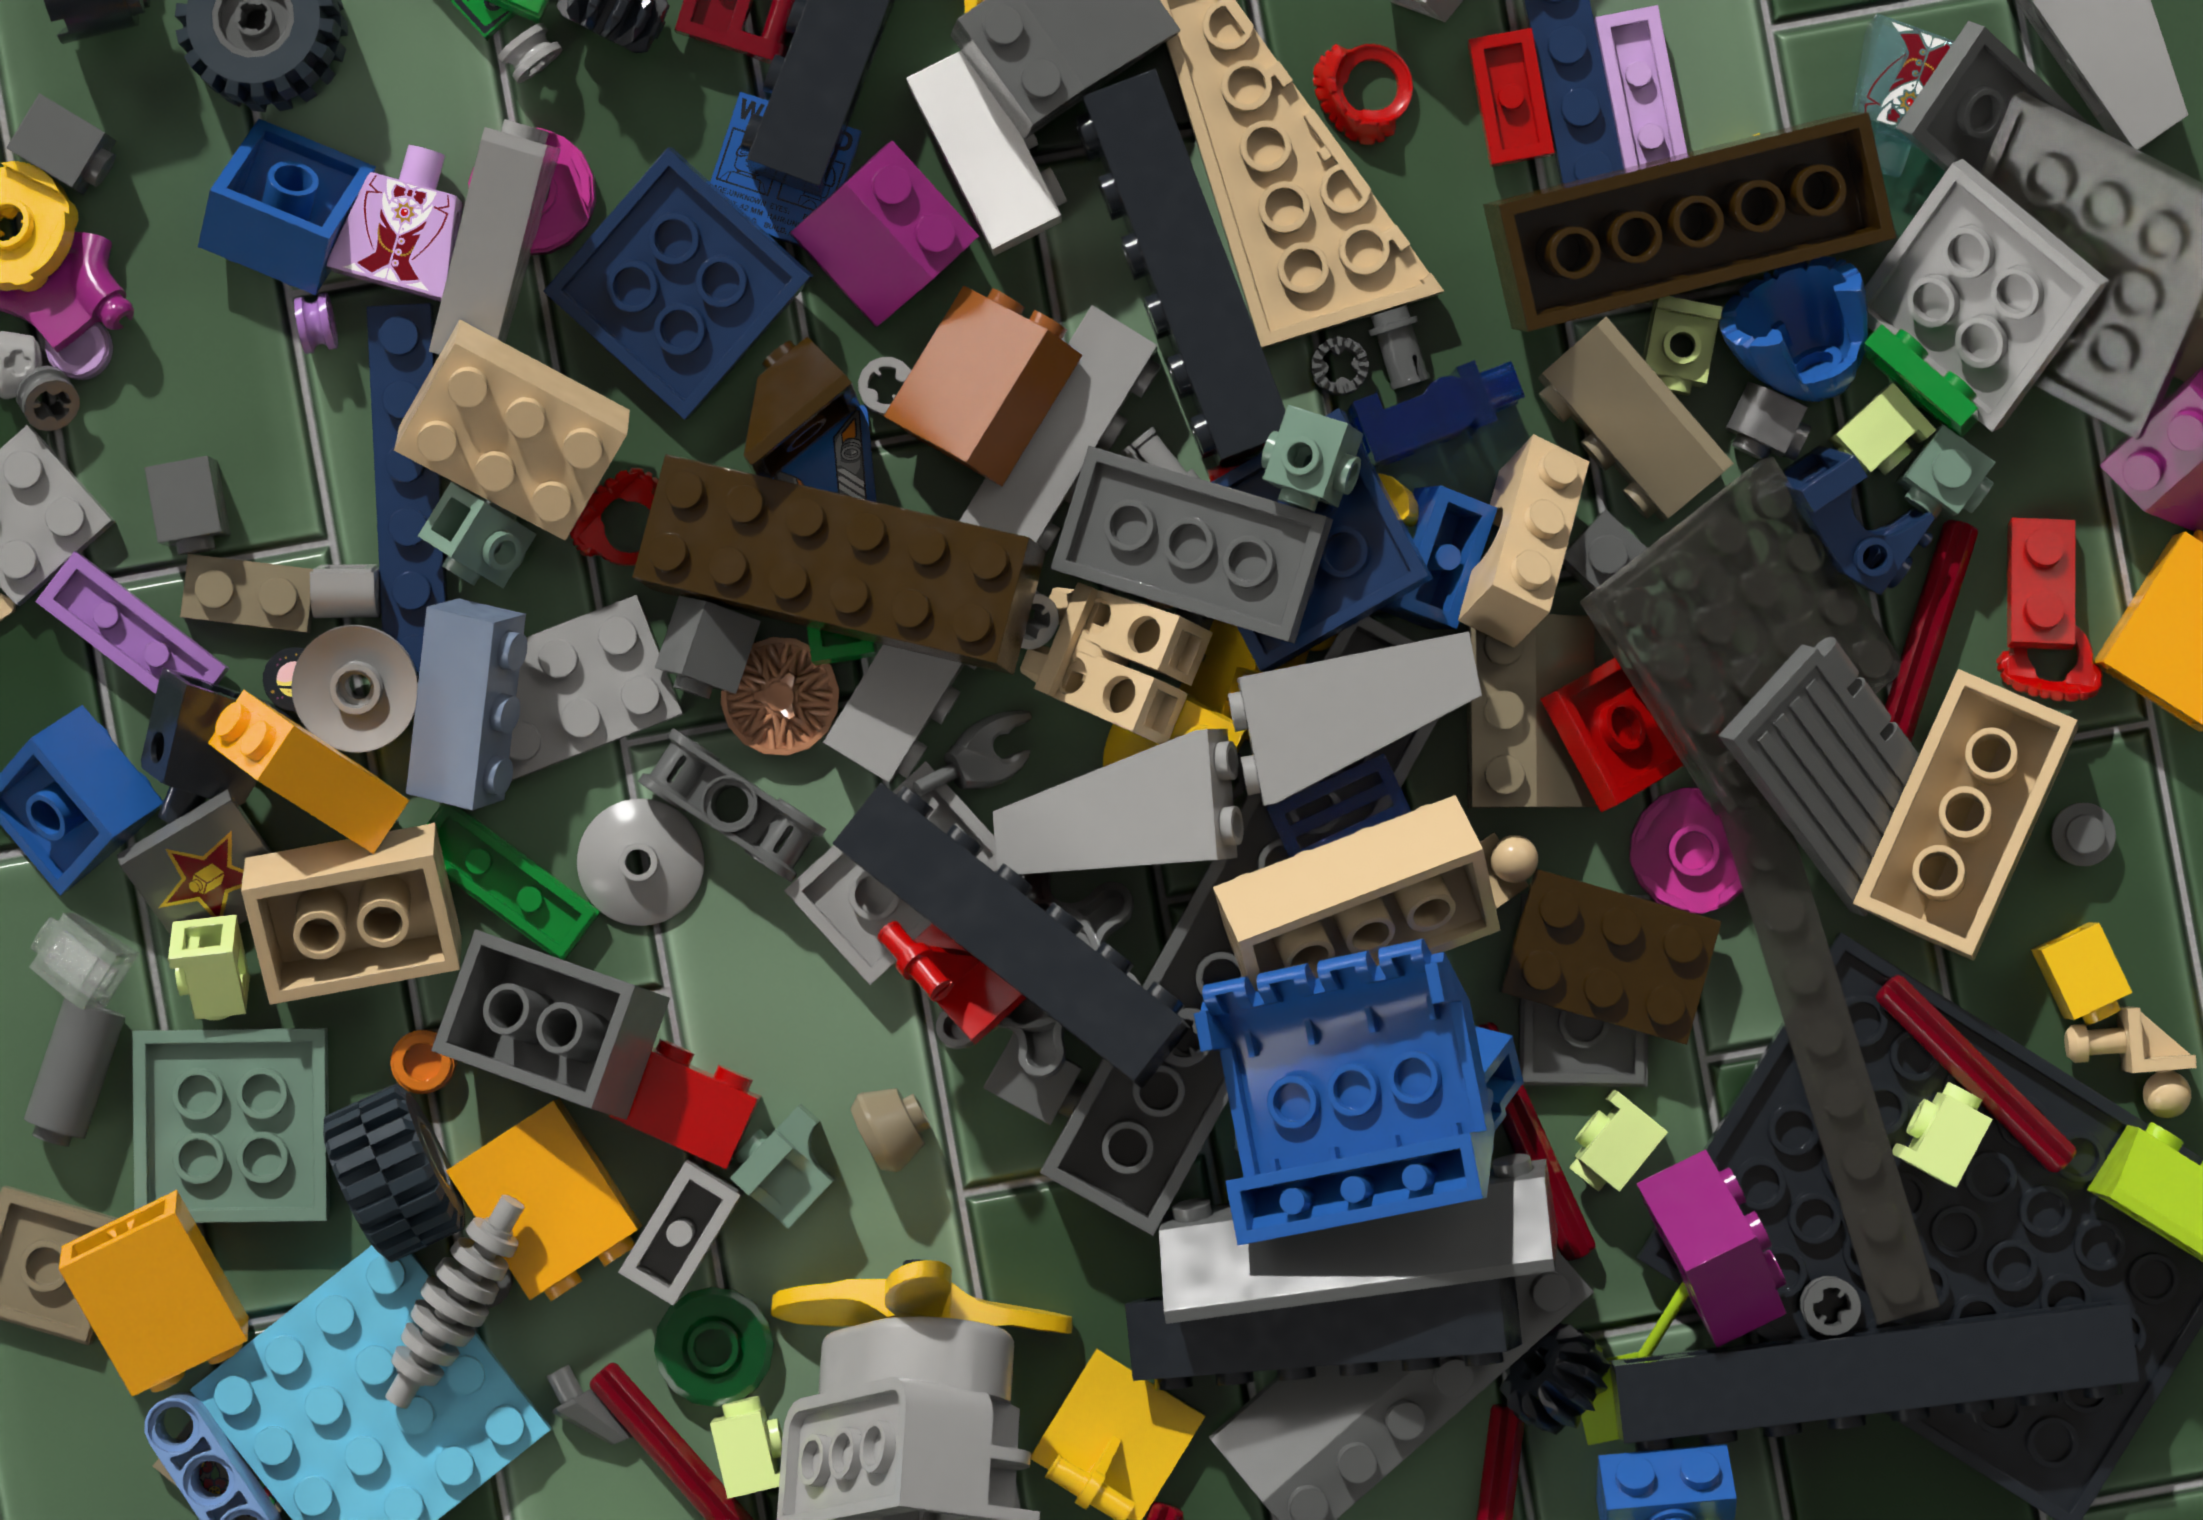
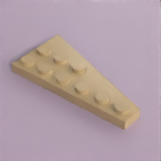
[1160,0,1444,349]

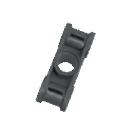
[638,728,827,882]

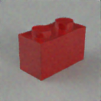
[609,1039,761,1169]

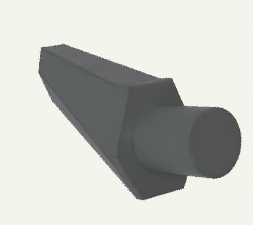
[546,1364,633,1445]

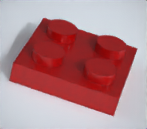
[1540,653,1695,812]

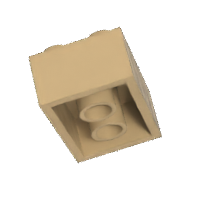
[394,320,630,541]
[241,823,462,1005]

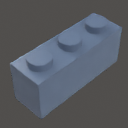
[406,598,528,810]

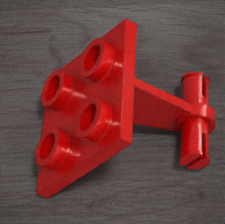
[877,921,1026,1045]

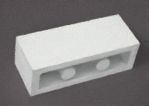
[906,51,1067,256]

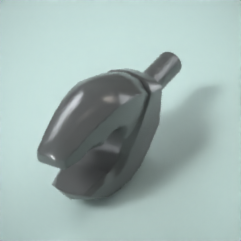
[913,710,1032,796]

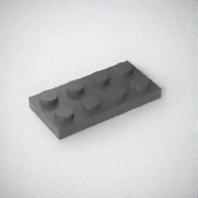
[1050,446,1333,644]

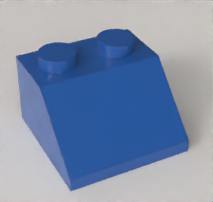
[198,118,376,295]
[0,705,163,896]

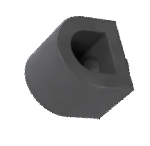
[1726,382,1812,462]

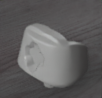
[0,331,43,399]

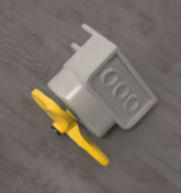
[771,1259,1073,1520]

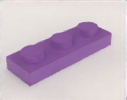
[35,551,230,694]

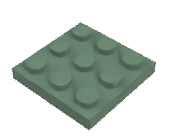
[132,1028,330,1223]

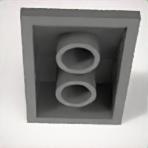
[950,0,1181,139]

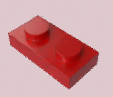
[1467,28,1555,167]
[2007,518,2075,650]

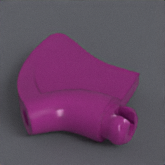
[0,232,134,353]

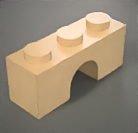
[1458,434,1589,648]

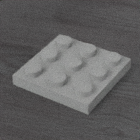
[1865,159,2109,432]

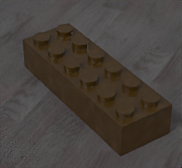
[1483,112,1896,332]
[632,454,1046,675]

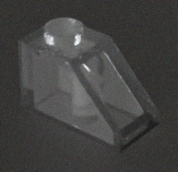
[29,913,139,1010]

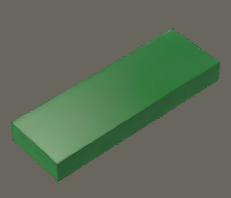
[427,803,601,961]

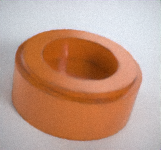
[390,1029,457,1094]

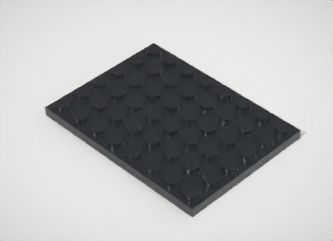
[1636,933,2203,1520]

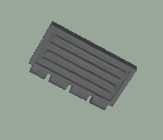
[1718,637,1919,916]

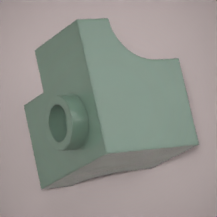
[730,1103,835,1229]

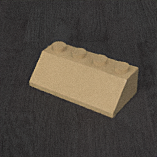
[1853,669,2078,961]
[1213,795,1501,991]

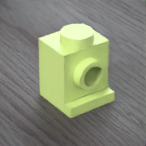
[1643,296,1723,395]
[1828,383,1936,475]
[168,915,250,1020]
[1890,1082,1993,1188]
[1569,1089,1668,1192]
[710,1396,783,1499]

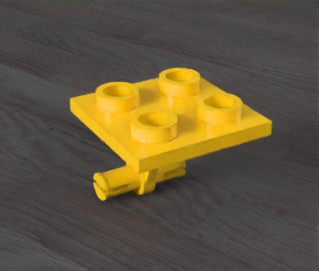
[1031,1348,1206,1520]

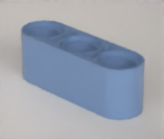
[144,1393,282,1520]

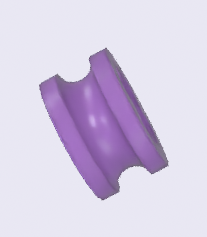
[294,292,338,354]

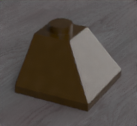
[744,337,860,478]

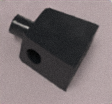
[141,667,293,823]

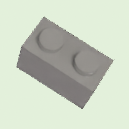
[618,1158,744,1306]

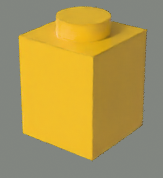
[2031,922,2133,1025]

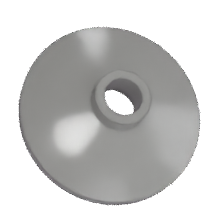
[291,625,419,752]
[577,799,705,926]

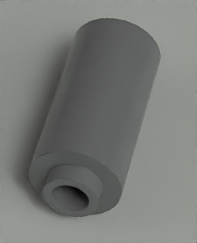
[24,997,126,1147]

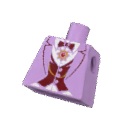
[326,145,462,302]

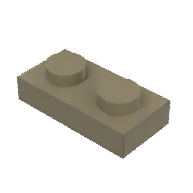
[180,554,313,633]

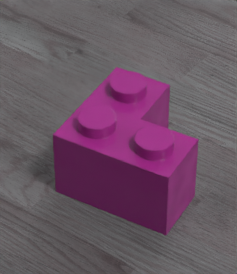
[1636,1149,1787,1348]

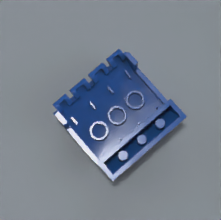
[1194,939,1495,1246]

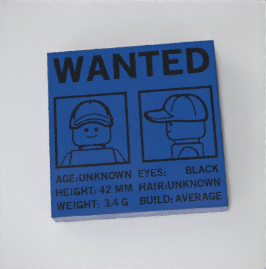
[710,92,862,247]

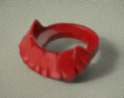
[1313,44,1413,145]
[570,468,658,566]
[1996,625,2103,702]

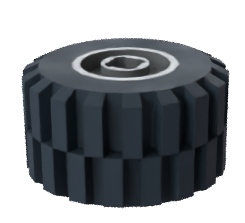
[175,0,348,112]
[323,1083,465,1263]

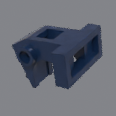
[1767,445,1935,595]

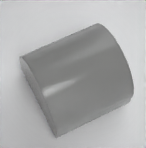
[310,564,381,618]

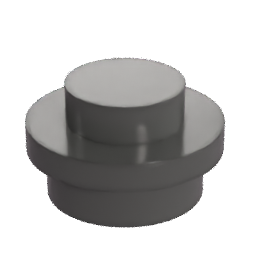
[2050,803,2116,866]

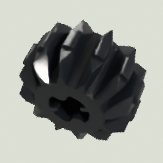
[557,0,670,53]
[1499,1323,1611,1435]

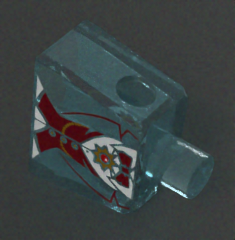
[1851,13,1954,177]

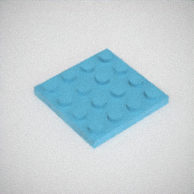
[190,1245,552,1520]

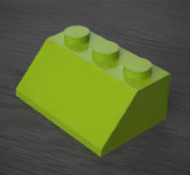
[2087,1122,2203,1262]

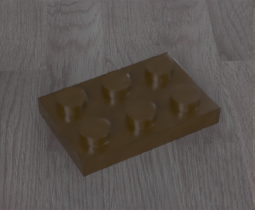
[1500,869,1722,1045]

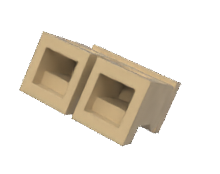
[1020,582,1213,744]

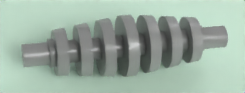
[385,1195,525,1409]

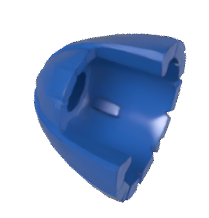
[1719,256,1868,402]

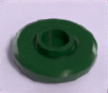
[654,1286,774,1407]

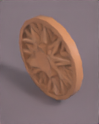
[720,637,840,756]

